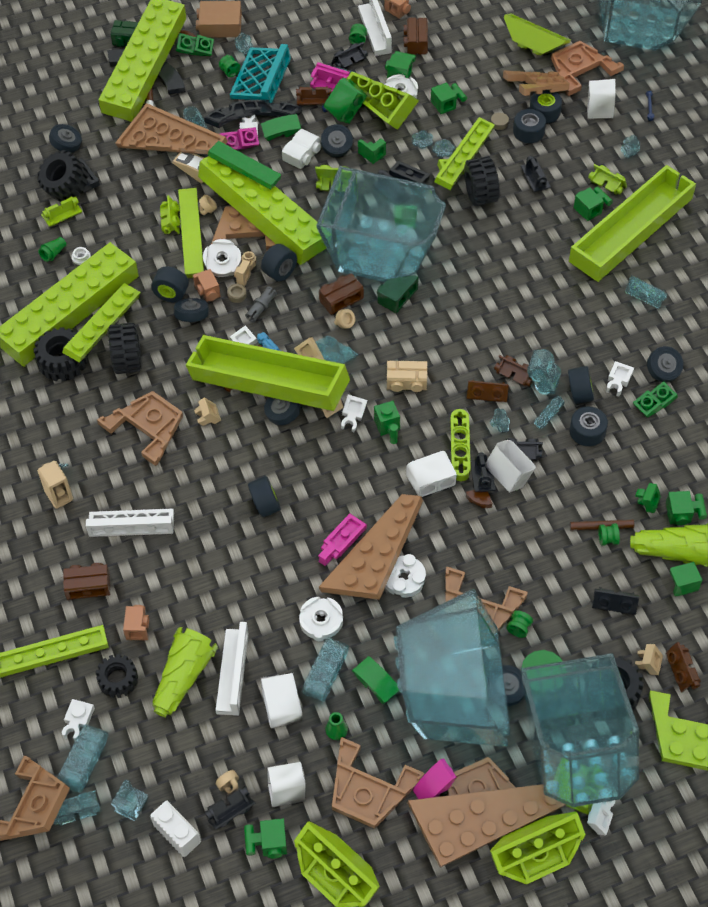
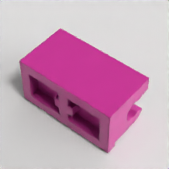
[310,62,350,91]

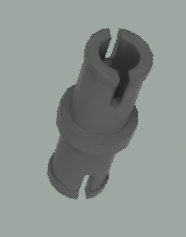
[245,286,277,323]

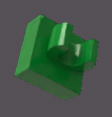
[635,483,661,513]

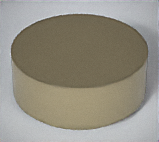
[491,113,509,130]
[227,284,247,303]

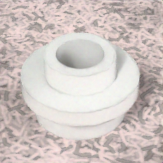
[72,247,91,265]

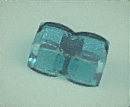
[527,349,562,395]

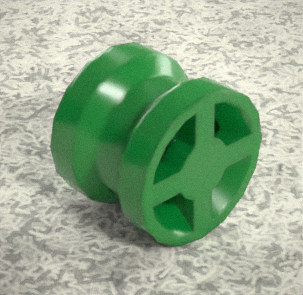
[349,24,367,45]
[219,55,241,77]
[598,523,620,546]
[506,611,533,638]

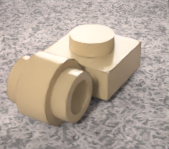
[234,251,256,287]

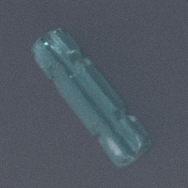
[534,396,565,429]

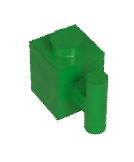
[385,51,416,79]
[431,82,467,114]
[573,187,613,222]
[374,401,400,444]
[666,491,707,526]
[244,818,287,859]

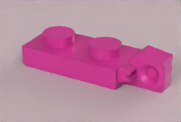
[318,513,367,566]

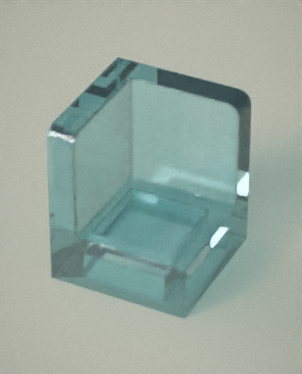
[111,779,148,821]

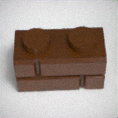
[404,18,428,54]
[319,273,364,315]
[63,563,111,600]

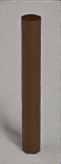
[570,520,635,530]

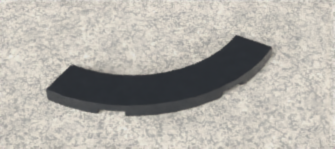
[107,49,186,95]
[204,100,302,128]

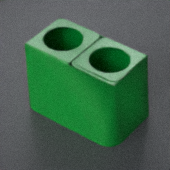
[324,78,368,123]

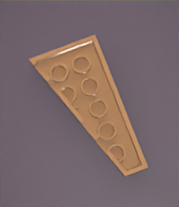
[115,103,228,154]
[319,494,423,600]
[407,783,567,868]

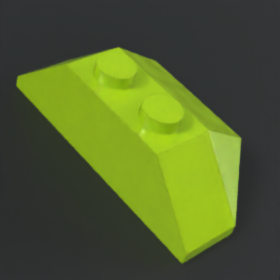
[504,14,571,55]
[490,811,586,884]
[294,821,380,907]

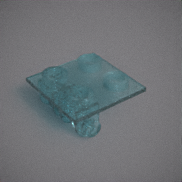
[315,335,358,364]

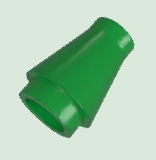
[38,237,66,262]
[325,712,348,740]

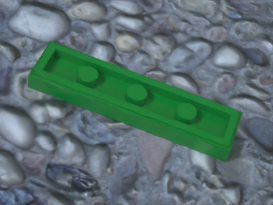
[208,141,281,190]

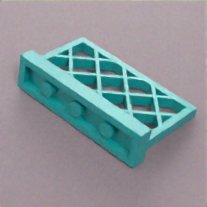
[230,44,291,103]

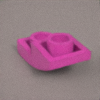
[220,127,259,150]
[413,758,457,799]

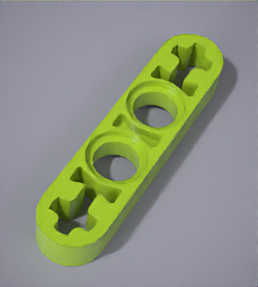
[450,409,470,481]

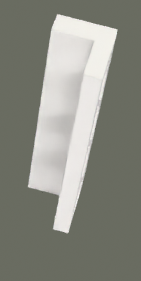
[358,0,392,56]
[86,509,174,537]
[216,622,249,716]

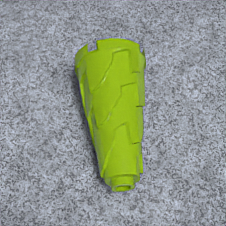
[630,523,708,567]
[152,627,218,718]

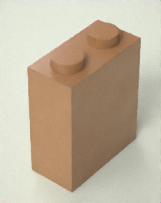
[196,1,242,38]

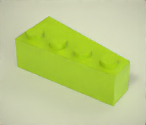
[347,71,419,130]

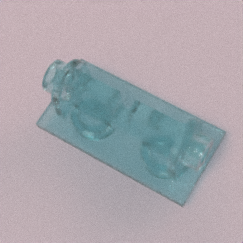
[625,275,668,309]
[53,791,101,826]

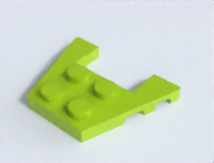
[649,690,708,771]

